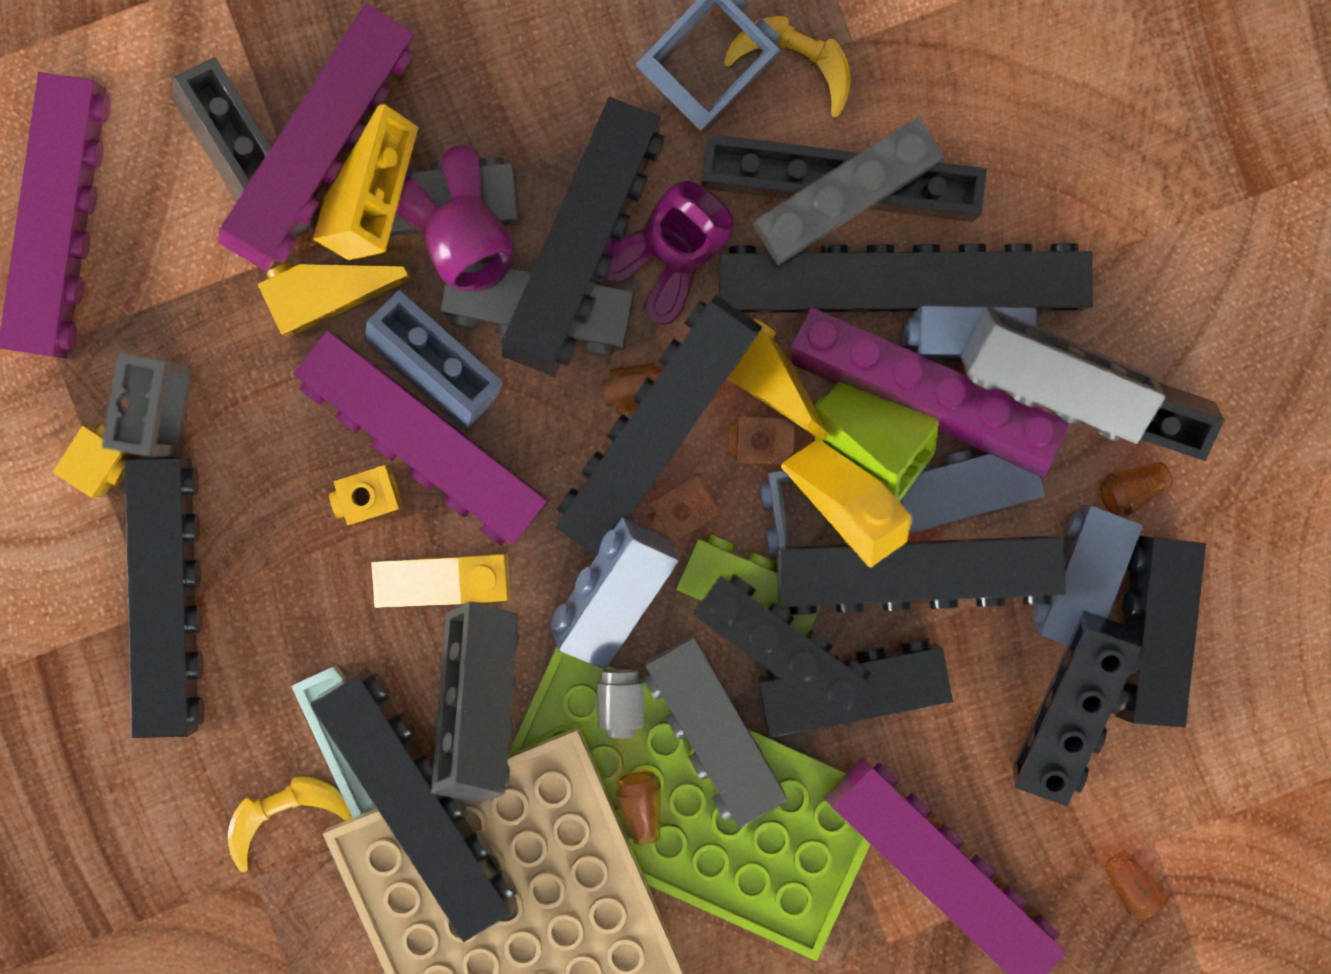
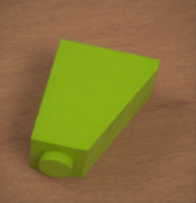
[815,381,939,502]

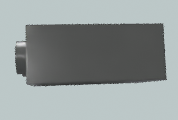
[102,353,193,457]

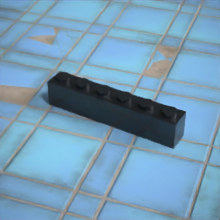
[501,97,665,377]
[701,134,987,222]
[555,295,762,556]
[125,459,205,738]
[776,535,1066,615]
[310,666,517,943]

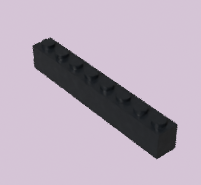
[719,243,1092,313]

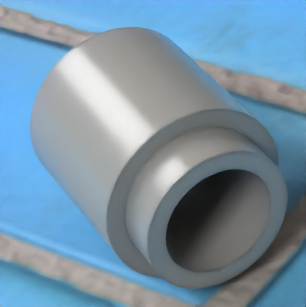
[597,669,644,738]

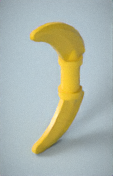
[724,16,851,118]
[228,776,353,872]

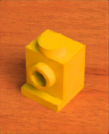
[329,465,405,525]

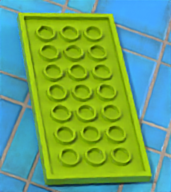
[508,647,870,961]

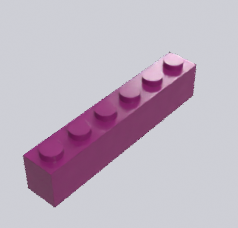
[217,3,415,273]
[0,72,110,359]
[791,307,1071,478]
[293,330,550,546]
[824,758,1066,974]

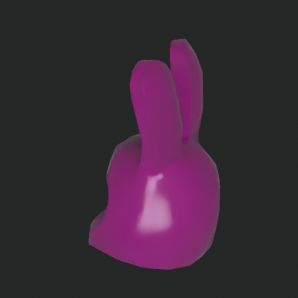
[396,145,514,291]
[606,181,734,325]

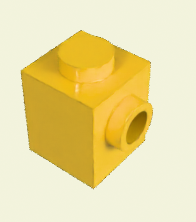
[52,423,132,498]

